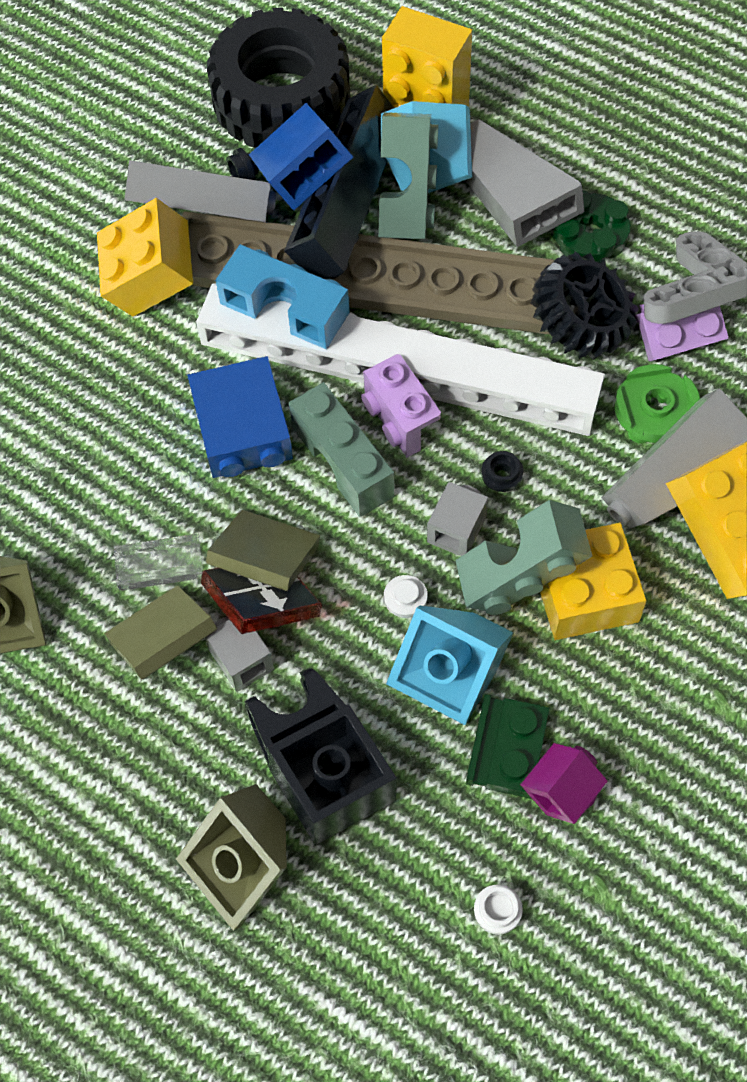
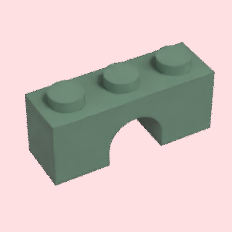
[378,112,439,239]
[289,382,395,517]
[455,500,593,615]

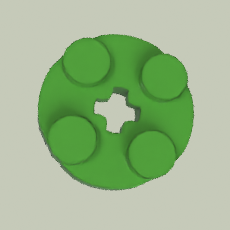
[614,364,700,443]

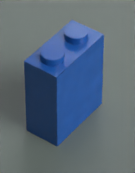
[249,103,353,210]
[187,356,293,478]

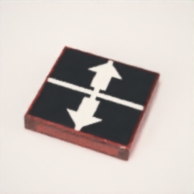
[201,568,322,634]

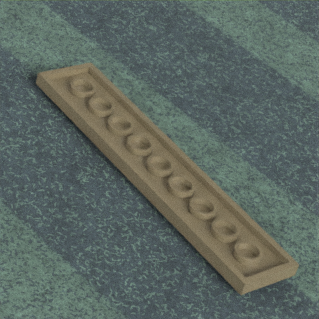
[182,211,554,335]

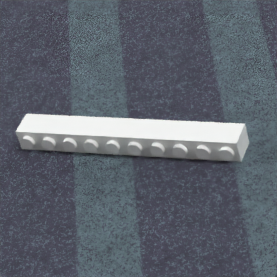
[196,284,605,436]

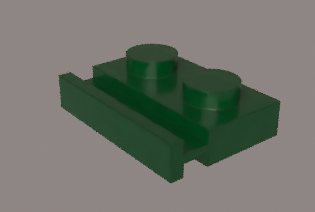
[466,694,550,799]

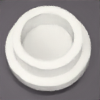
[384,575,427,618]
[474,885,523,935]

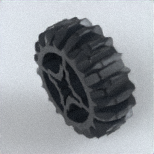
[530,252,639,360]

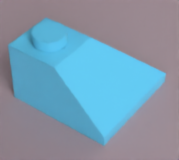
[381,101,472,193]
[386,605,513,725]

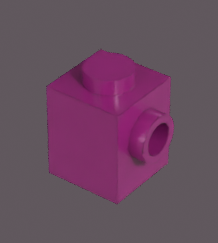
[520,743,608,824]

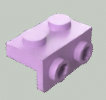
[635,304,729,361]
[361,354,441,458]

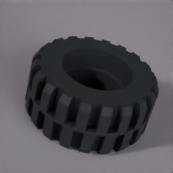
[207,7,350,149]

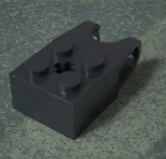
[244,668,397,846]

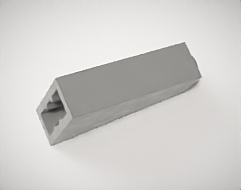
[465,119,584,247]
[125,160,276,222]
[601,388,747,528]

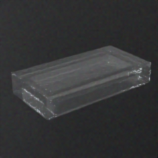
[113,534,205,591]

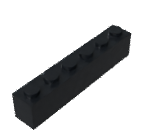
[284,84,395,279]

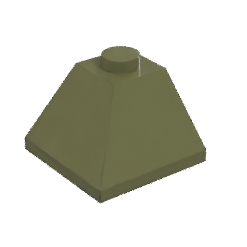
[0,556,46,653]
[176,784,287,931]

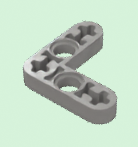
[643,231,747,324]

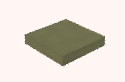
[206,510,320,591]
[104,585,217,680]

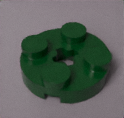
[552,190,631,262]

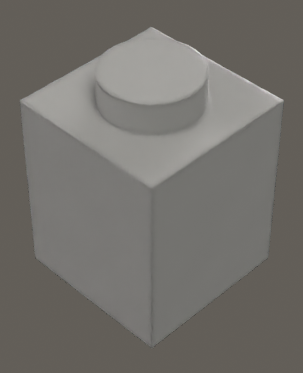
[427,482,488,556]
[205,613,274,693]

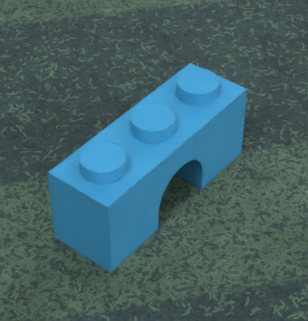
[215,244,350,350]

